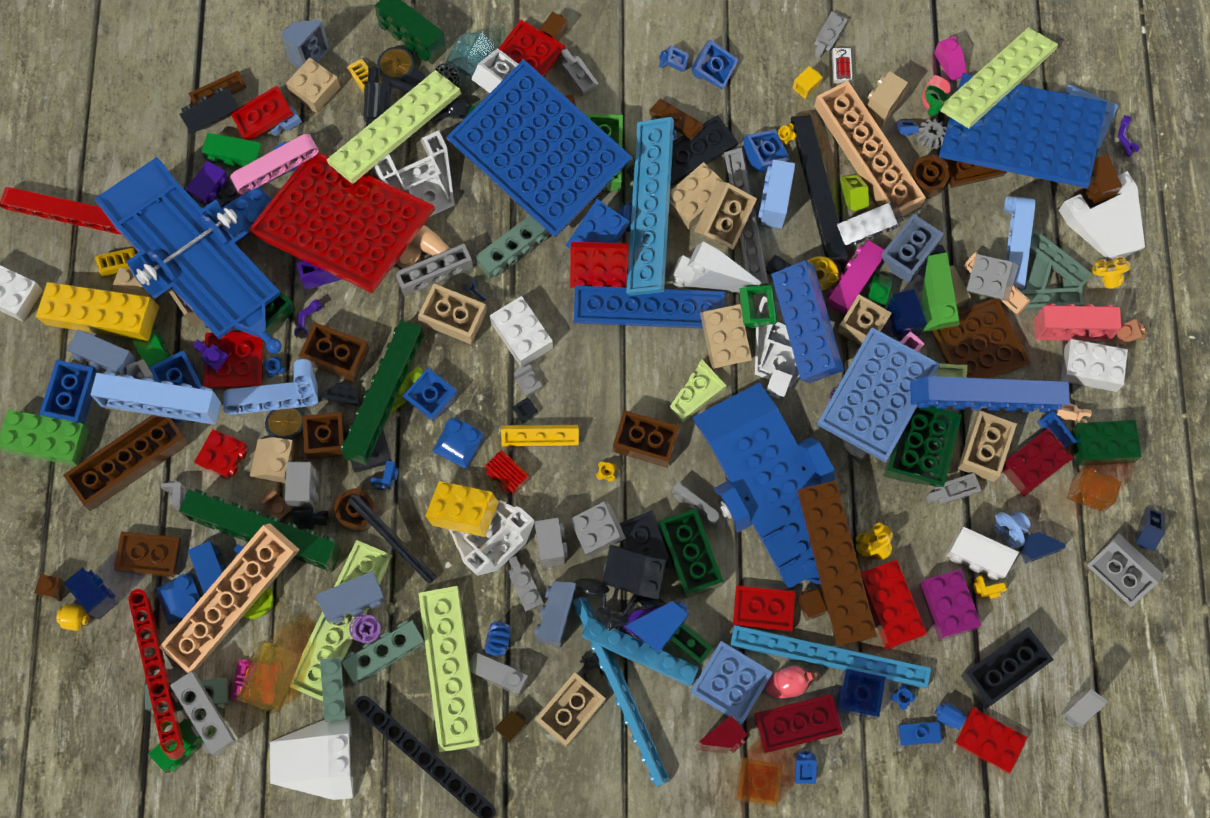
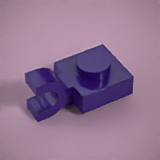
[193,339,229,371]

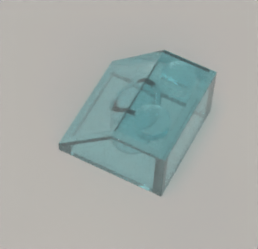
[445,31,495,76]

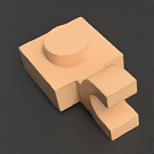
[1056,403,1092,423]

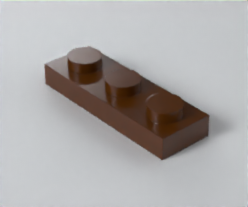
[188,71,247,105]
[649,98,703,140]

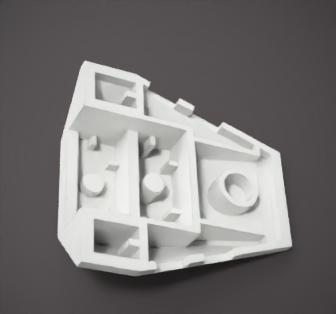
[449,500,534,576]
[270,716,354,800]

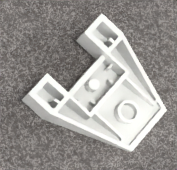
[373,130,454,217]
[1059,171,1145,261]
[668,241,761,293]
[755,297,835,387]

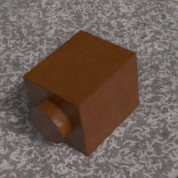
[540,11,567,41]
[34,574,67,602]
[797,588,827,621]

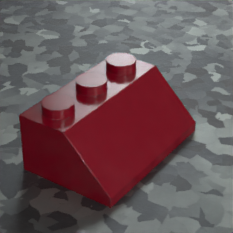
[695,715,747,754]

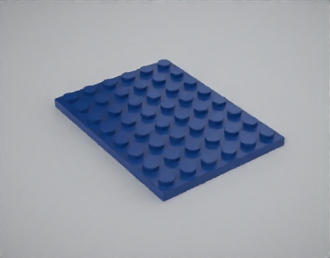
[447,59,632,238]
[939,73,1107,188]

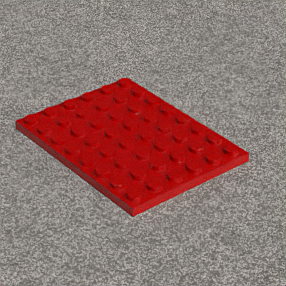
[248,152,435,294]

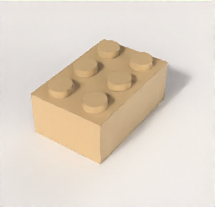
[669,162,724,231]
[694,181,757,250]
[418,284,487,345]
[700,304,752,369]
[958,411,1017,482]
[535,672,606,748]

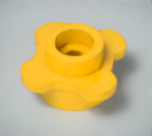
[778,123,796,145]
[596,461,617,482]

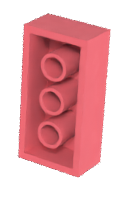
[1034,304,1122,341]

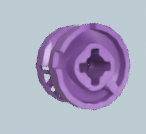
[349,615,380,643]

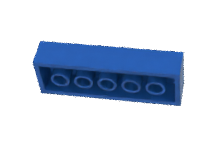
[771,260,844,384]

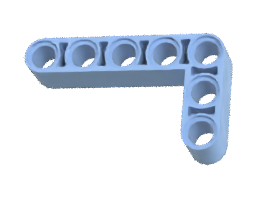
[1004,196,1035,290]
[223,359,318,415]

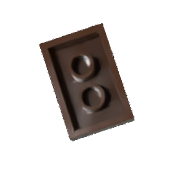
[299,322,370,382]
[612,410,680,468]

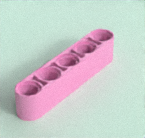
[230,134,319,194]

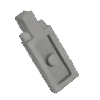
[814,12,848,58]
[561,48,599,96]
[926,473,982,504]
[508,556,544,612]

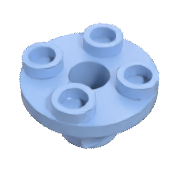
[993,512,1031,549]

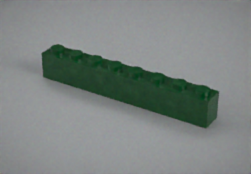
[341,320,424,465]

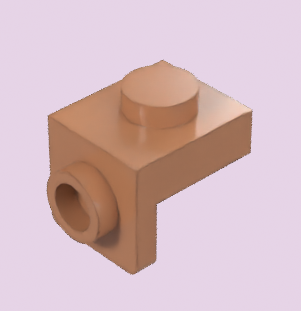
[1117,319,1147,345]

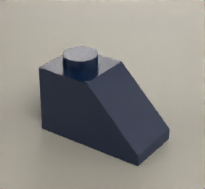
[1136,507,1165,551]
[1019,531,1066,564]

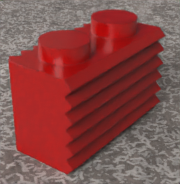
[485,450,529,496]

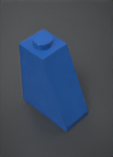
[627,601,690,652]

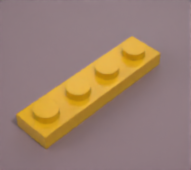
[501,425,579,446]

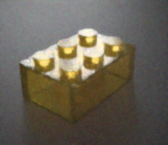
[236,640,302,713]

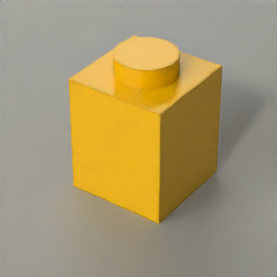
[793,66,823,100]

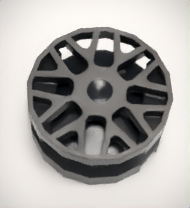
[434,63,460,87]

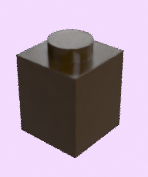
[495,710,527,744]

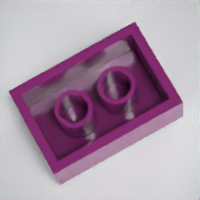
[919,569,981,641]

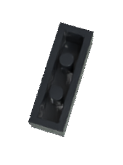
[179,86,240,134]

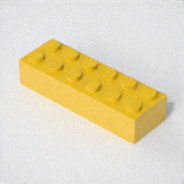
[36,282,159,341]

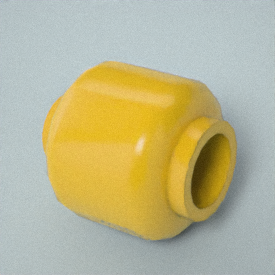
[56,603,89,631]

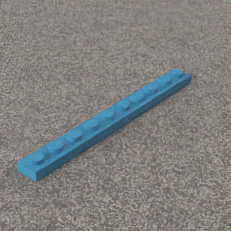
[573,597,671,787]
[730,625,931,689]

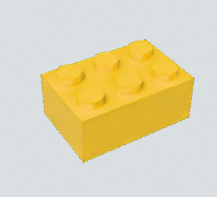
[425,481,499,537]

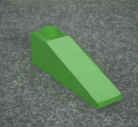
[919,252,960,332]

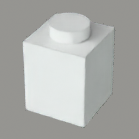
[766,368,792,399]

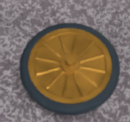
[377,47,415,81]
[265,408,305,440]

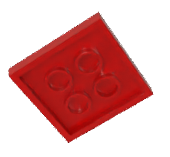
[498,19,565,77]
[570,241,628,288]
[203,332,263,389]

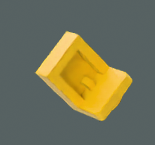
[973,576,1007,600]

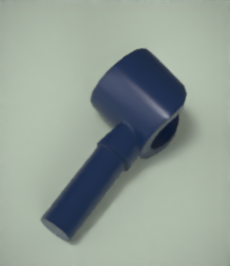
[463,280,487,301]

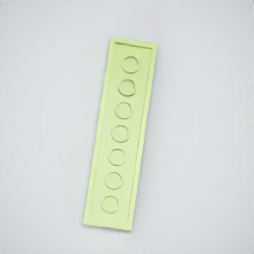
[940,27,1058,128]
[327,70,461,184]
[287,540,393,702]
[418,586,481,753]

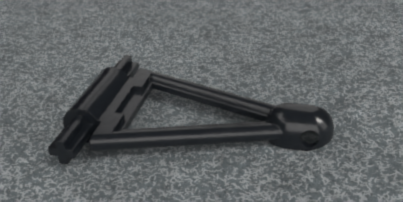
[363,66,472,127]

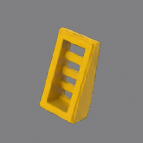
[346,58,369,94]
[95,248,136,278]

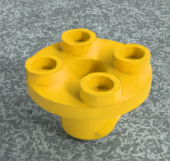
[807,257,838,290]
[1092,257,1131,289]
[856,522,893,560]

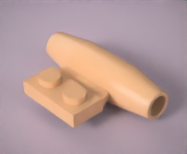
[395,225,450,269]

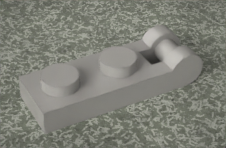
[672,482,719,526]

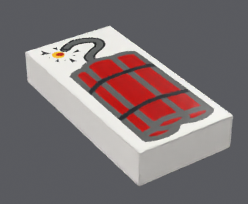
[832,48,852,83]

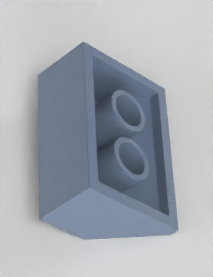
[281,20,330,68]
[881,214,944,284]
[67,329,138,376]
[315,571,386,625]
[534,581,576,648]

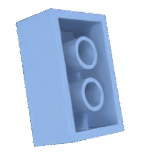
[758,159,795,229]

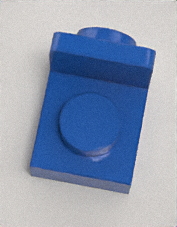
[659,45,689,72]
[794,751,817,784]

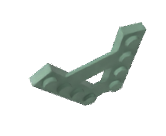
[1008,229,1093,311]

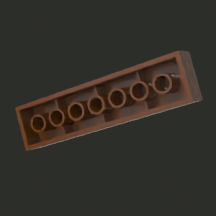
[797,481,877,647]

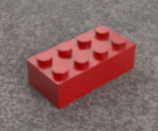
[860,560,927,651]

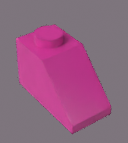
[934,36,967,82]

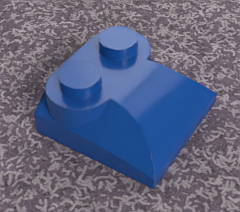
[692,40,739,89]
[743,129,791,172]
[403,368,458,421]
[433,417,485,469]
[155,573,202,626]

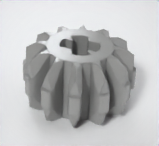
[917,118,947,150]

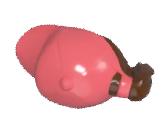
[765,666,822,698]

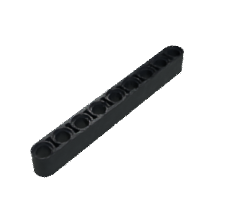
[791,113,847,264]
[354,696,497,818]

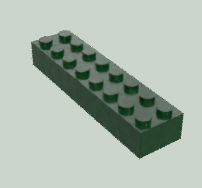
[179,489,341,572]

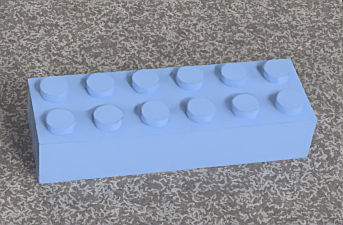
[91,372,221,425]

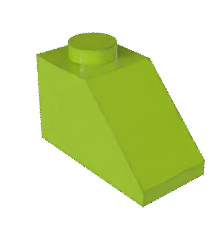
[840,174,869,211]

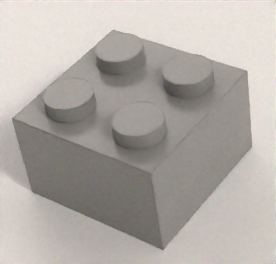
[966,254,1018,302]
[285,462,320,510]
[570,502,626,556]
[534,518,568,568]

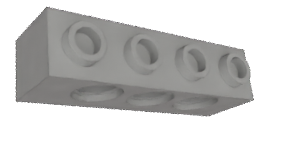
[395,244,473,297]
[170,671,237,756]

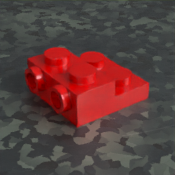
[194,429,248,480]

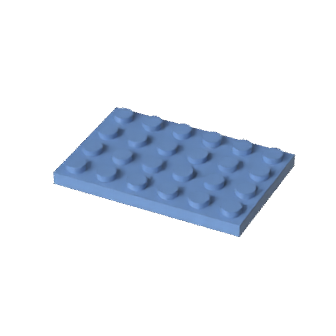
[817,328,940,463]

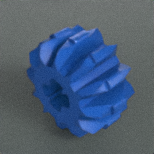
[485,622,511,656]

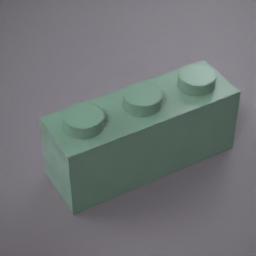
[320,657,346,722]

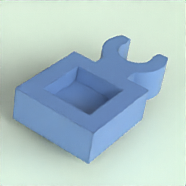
[270,106,302,136]

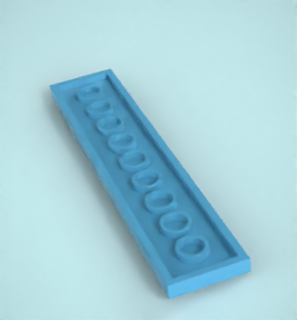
[626,117,674,296]

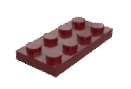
[754,694,843,754]

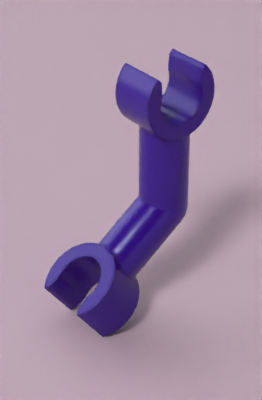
[1117,115,1139,157]
[294,299,323,338]

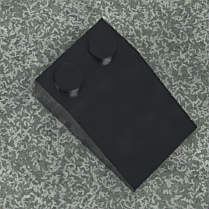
[602,545,668,599]

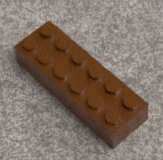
[63,415,189,511]

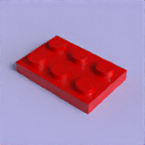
[230,85,294,141]
[732,585,795,632]
[954,708,1028,774]

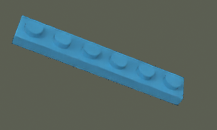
[581,618,698,687]

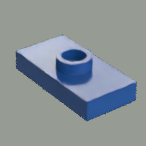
[1037,411,1077,449]
[898,722,942,746]

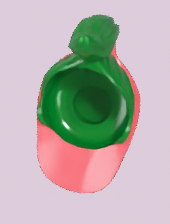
[922,75,950,116]

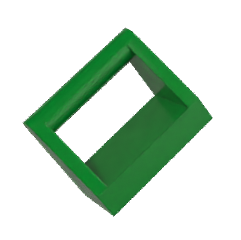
[739,285,777,329]

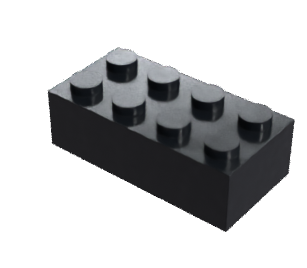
[961,627,1054,709]

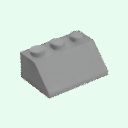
[1087,533,1163,607]

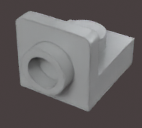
[125,359,153,380]
[514,364,542,397]
[161,480,186,510]

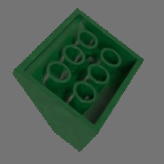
[883,405,962,488]

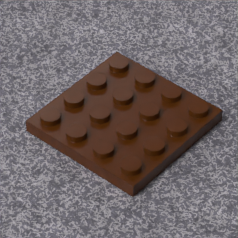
[931,298,1030,379]

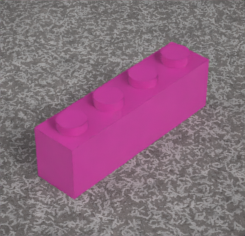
[826,240,884,316]

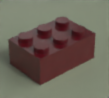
[1002,428,1074,497]

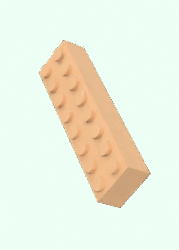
[814,81,926,217]
[159,523,300,673]

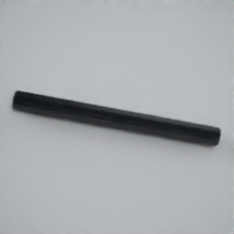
[348,494,436,583]

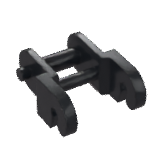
[580,653,604,682]

